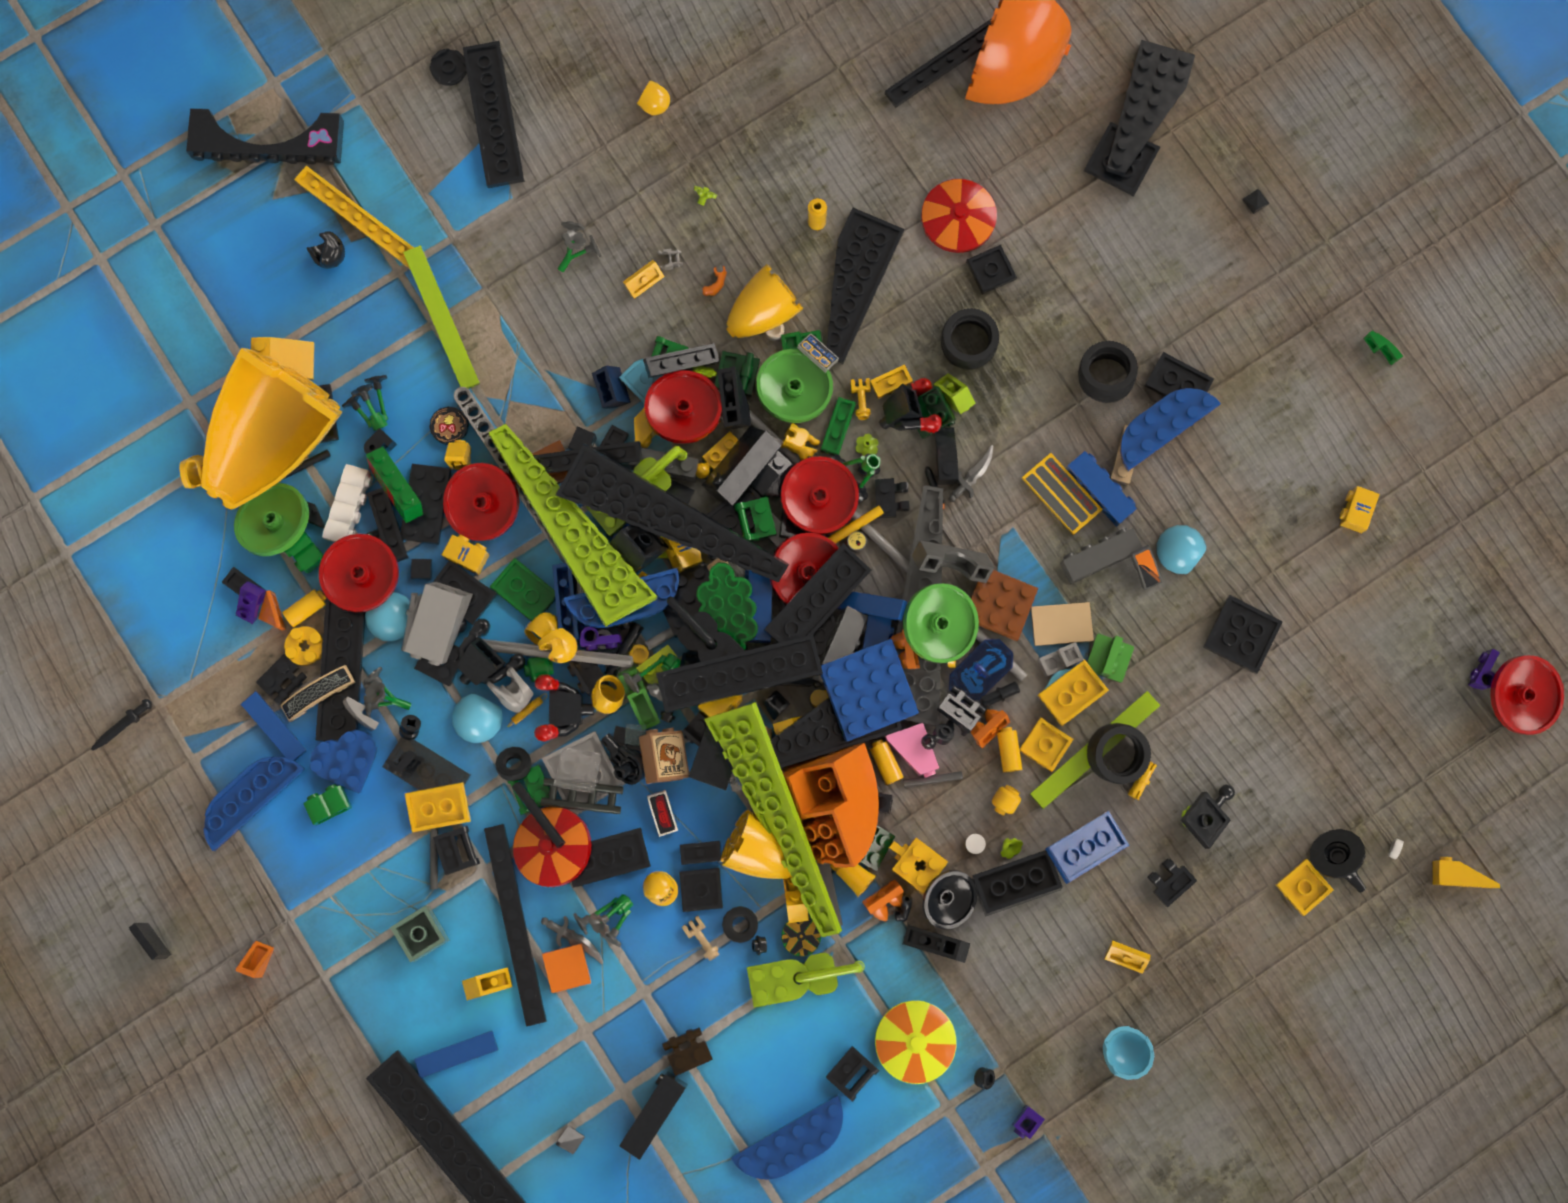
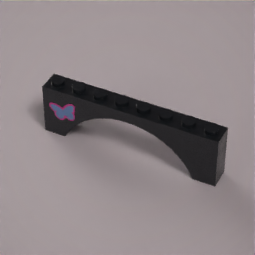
[186,109,344,165]

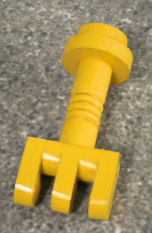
[850,378,871,420]

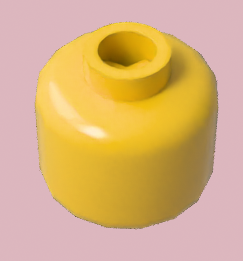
[991,785,1021,816]

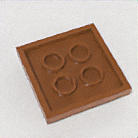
[971,570,1038,641]

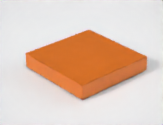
[542,943,591,993]

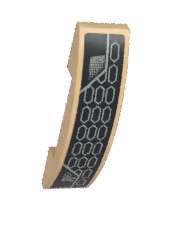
[280,665,355,722]

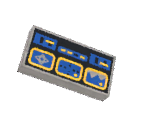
[797,334,839,373]

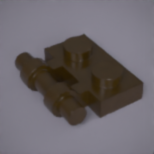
[662,1027,713,1076]

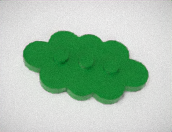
[696,562,758,650]

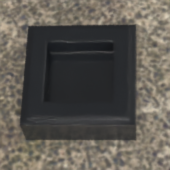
[411,559,432,579]

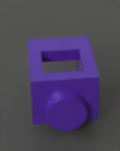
[1012,1105,1045,1139]

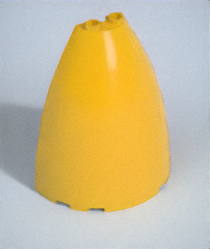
[202,348,342,510]

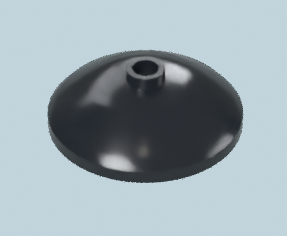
[923,870,977,929]

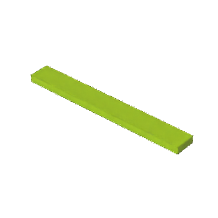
[403,245,480,389]
[1030,691,1161,809]

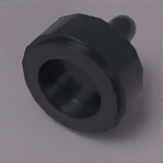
[974,1067,995,1090]

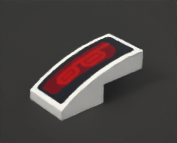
[647,790,678,837]

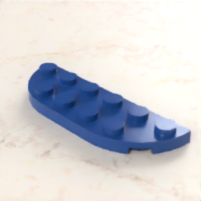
[1120,388,1221,471]
[563,568,679,628]
[203,757,305,851]
[731,1095,843,1180]

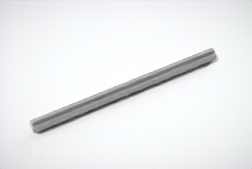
[463,637,633,668]

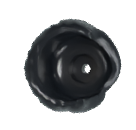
[307,231,345,269]

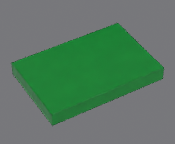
[490,557,555,621]

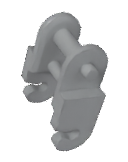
[657,249,683,271]

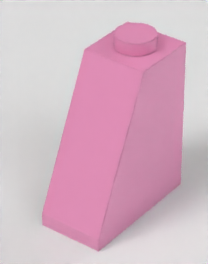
[885,723,939,778]

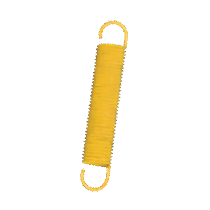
[507,693,547,727]

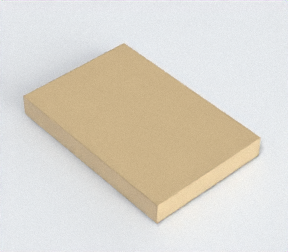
[1031,602,1094,646]

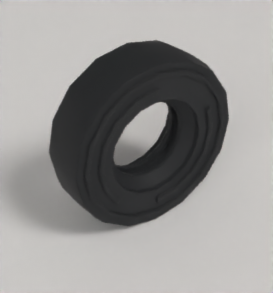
[495,747,532,781]
[722,906,758,943]

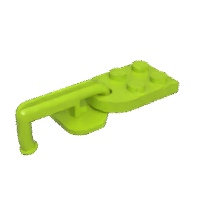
[586,446,687,537]
[747,953,865,1008]

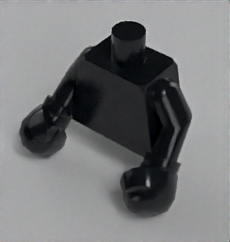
[457,619,525,685]

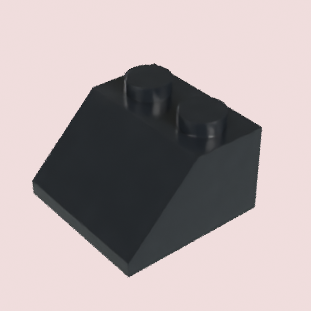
[609,525,669,572]

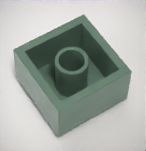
[390,906,450,962]

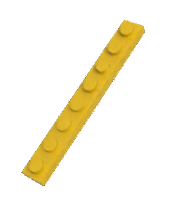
[294,166,414,269]

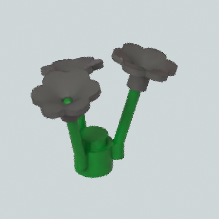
[622,653,681,701]
[573,894,633,947]

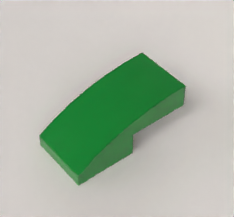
[781,330,822,350]
[1363,331,1403,365]

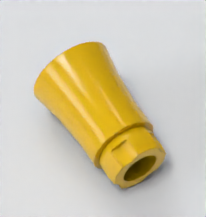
[830,864,876,897]

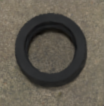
[941,308,999,370]
[1078,341,1138,403]
[1087,723,1151,784]

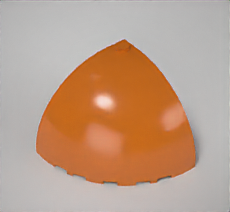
[965,0,1072,104]
[781,743,879,868]

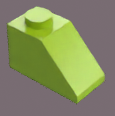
[933,373,976,414]

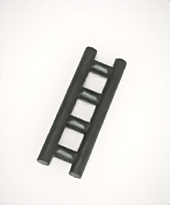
[541,778,624,814]

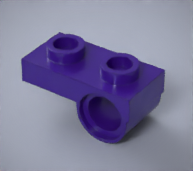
[236,581,266,624]
[580,626,622,651]
[1468,649,1500,690]

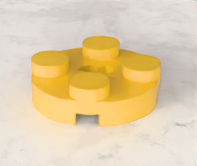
[284,626,323,666]

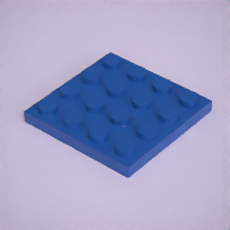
[821,639,919,742]

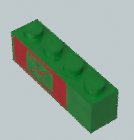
[366,446,423,523]

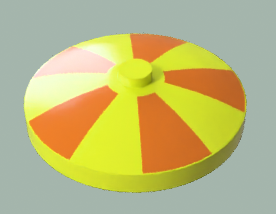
[875,1000,956,1084]

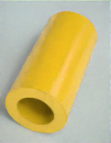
[808,198,827,230]
[282,589,326,628]
[997,727,1023,773]
[870,739,904,786]

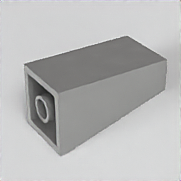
[404,582,473,666]

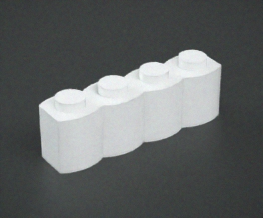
[322,464,373,542]

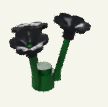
[342,375,388,431]
[831,454,880,503]

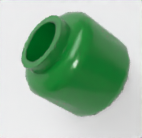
[524,657,554,683]

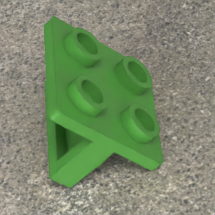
[1087,634,1134,683]

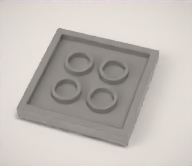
[542,731,622,811]

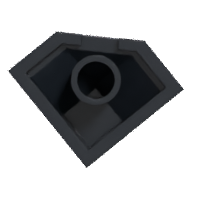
[749,451,793,498]

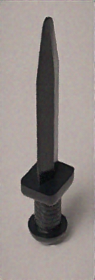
[91,699,152,751]

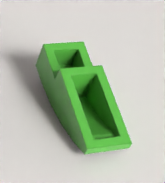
[618,666,661,731]

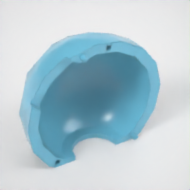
[1157,525,1206,574]
[365,592,410,641]
[452,693,503,743]
[1103,1026,1154,1080]

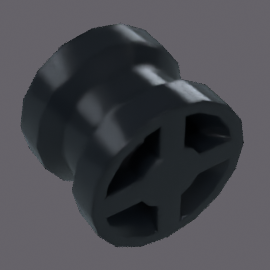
[399,715,421,740]

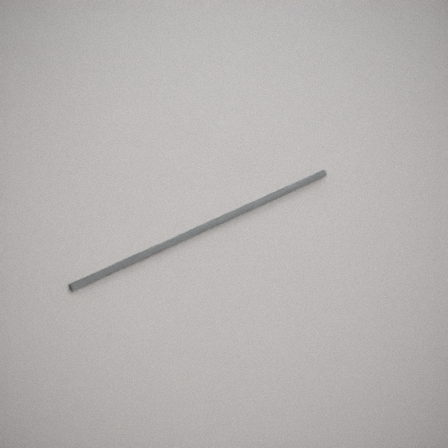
[750,410,1027,681]

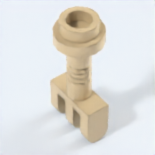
[682,916,719,961]

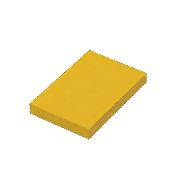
[1037,659,1109,727]
[405,782,471,833]

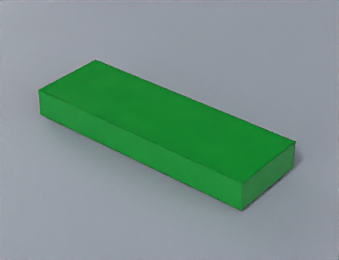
[820,397,857,456]

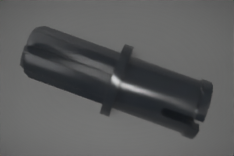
[981,681,1020,707]

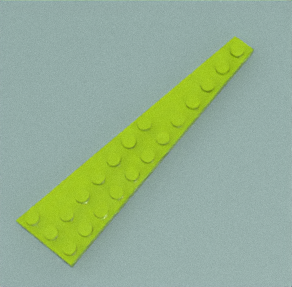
[489,424,657,627]
[704,702,842,937]

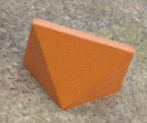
[258,590,286,631]

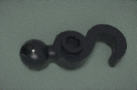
[921,719,967,750]

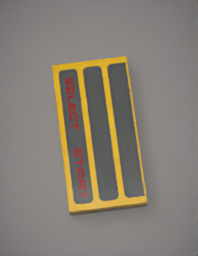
[1021,453,1103,535]

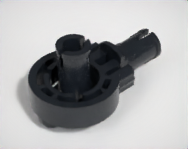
[600,733,645,785]

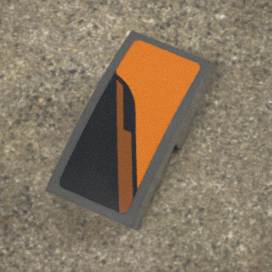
[1131,545,1162,590]

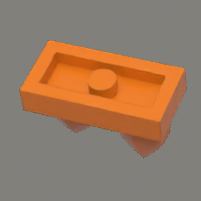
[890,630,920,670]
[970,709,1010,748]
[862,879,904,921]

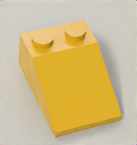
[251,337,314,380]

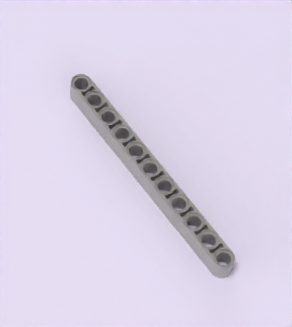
[454,387,566,563]

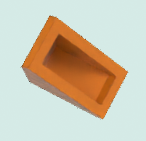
[236,941,274,978]

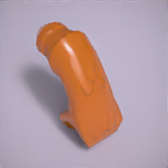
[702,266,727,296]

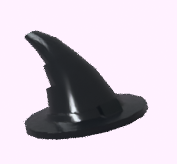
[1310,829,1366,893]

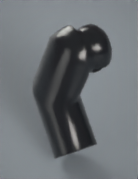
[895,894,912,922]

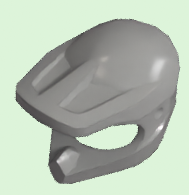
[487,667,534,713]

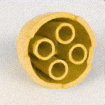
[726,264,804,338]
[720,810,792,879]

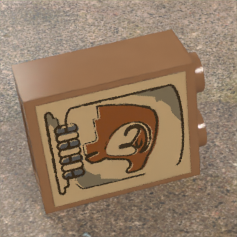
[639,728,689,784]

